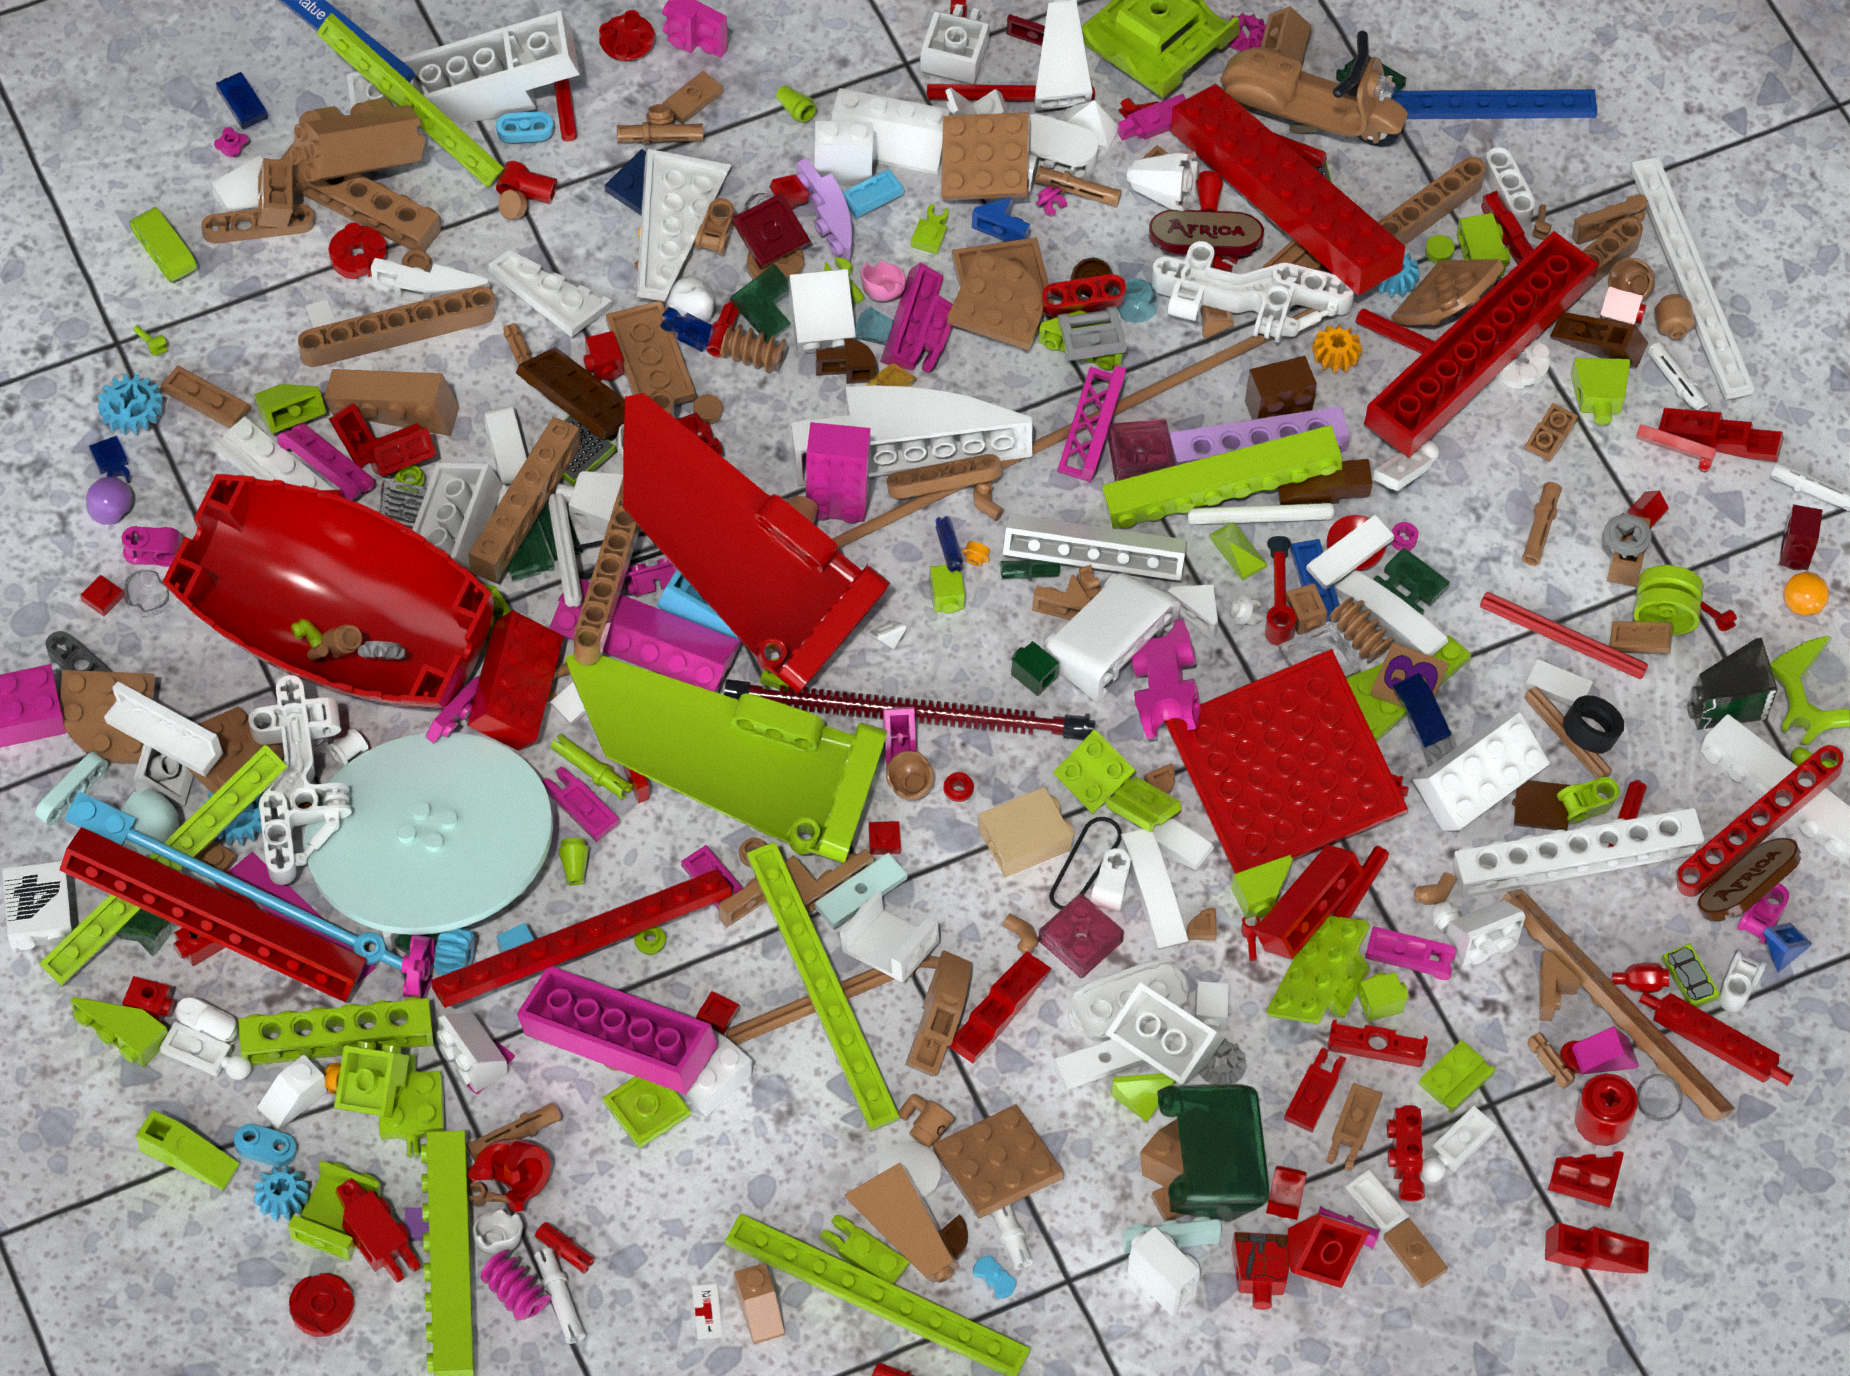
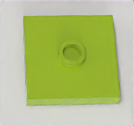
[602,1076,691,1149]

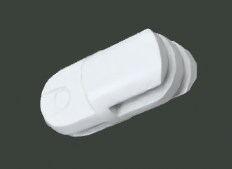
[175,996,240,1045]

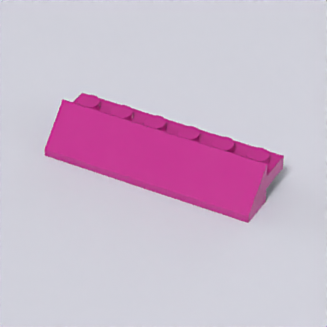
[549,578,741,693]

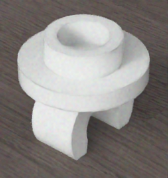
[1231,595,1262,625]

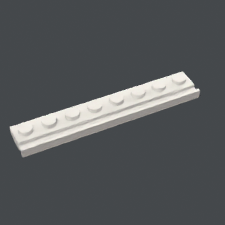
[214,416,344,498]

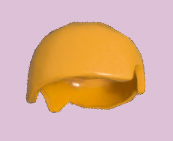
[1783,571,1829,616]

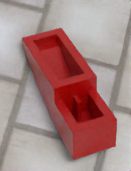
[1545,1222,1649,1274]

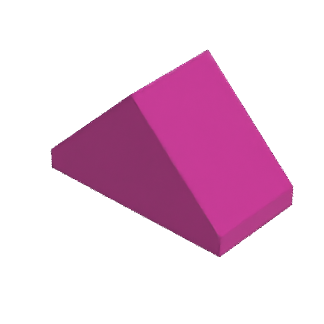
[882,707,916,769]
[1572,1026,1639,1075]

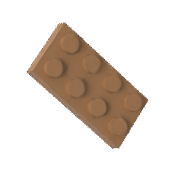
[605,301,696,405]

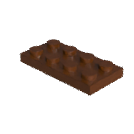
[516,347,625,440]

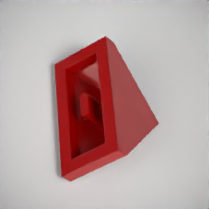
[328,403,375,468]

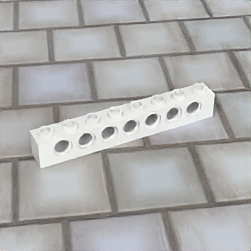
[1453,808,1705,898]

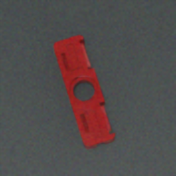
[1481,190,1534,265]
[1327,1019,1428,1067]

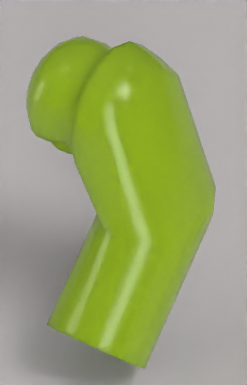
[291,619,327,659]

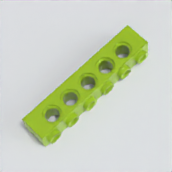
[238,997,434,1066]

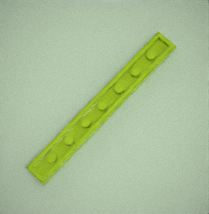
[316,13,504,188]

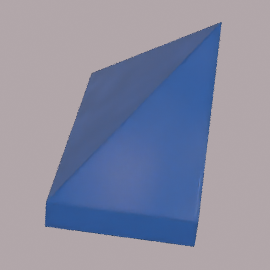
[1763,923,1812,973]

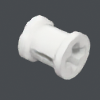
[327,728,368,768]

